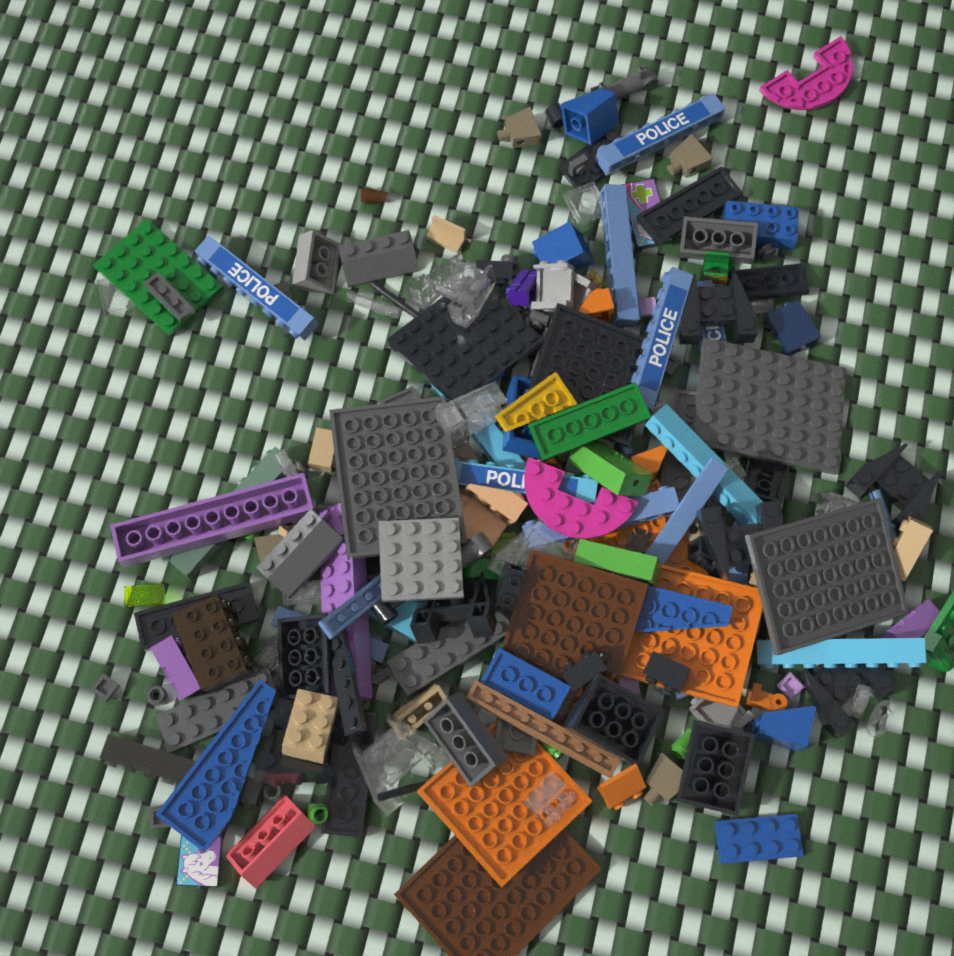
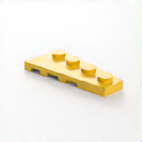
[495,372,577,432]

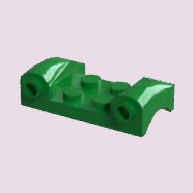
[924,590,954,672]

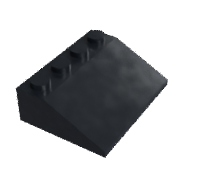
[277,613,331,700]
[563,673,665,767]
[676,719,756,816]

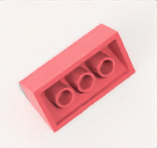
[225,795,316,889]

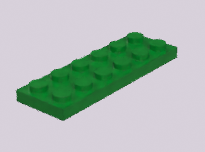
[528,382,651,461]

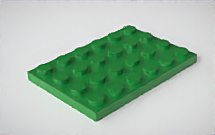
[93,219,223,337]

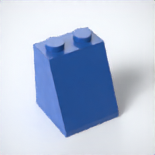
[561,88,619,145]
[532,221,595,270]
[749,706,816,752]

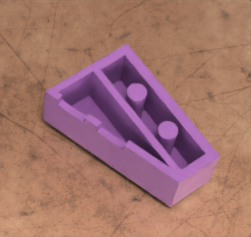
[879,599,940,638]
[150,635,200,701]

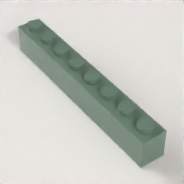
[169,446,294,580]

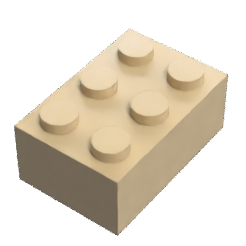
[282,689,338,765]

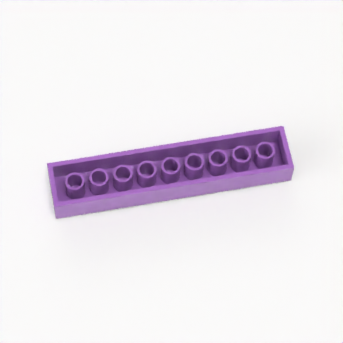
[110,473,315,568]
[318,503,372,705]

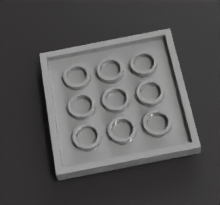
[379,518,463,602]

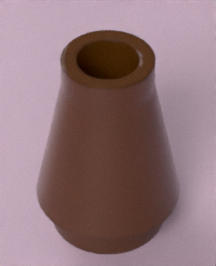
[360,186,387,204]

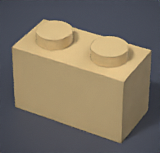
[308,427,336,473]

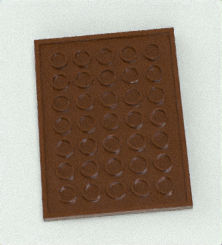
[502,549,648,727]
[394,829,602,956]

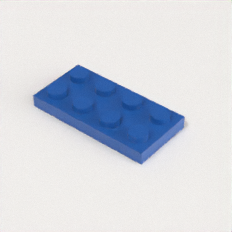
[480,647,571,721]
[714,814,804,864]

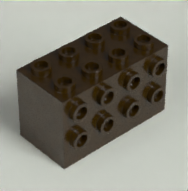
[172,595,255,692]

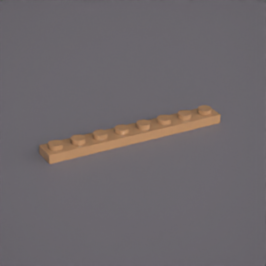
[466,680,621,778]

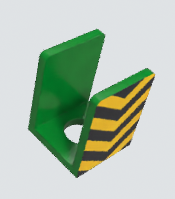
[703,251,730,285]

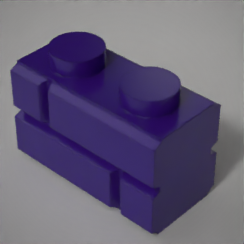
[506,269,537,307]

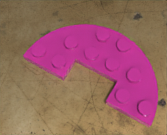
[759,36,853,110]
[524,457,638,539]

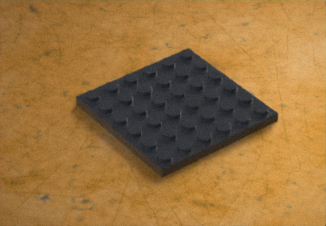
[386,277,544,410]
[527,303,645,448]

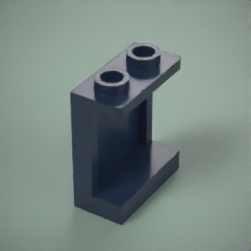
[763,300,821,356]

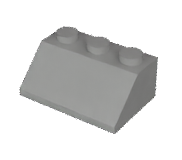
[292,230,341,294]

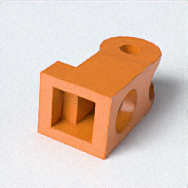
[746,683,788,712]

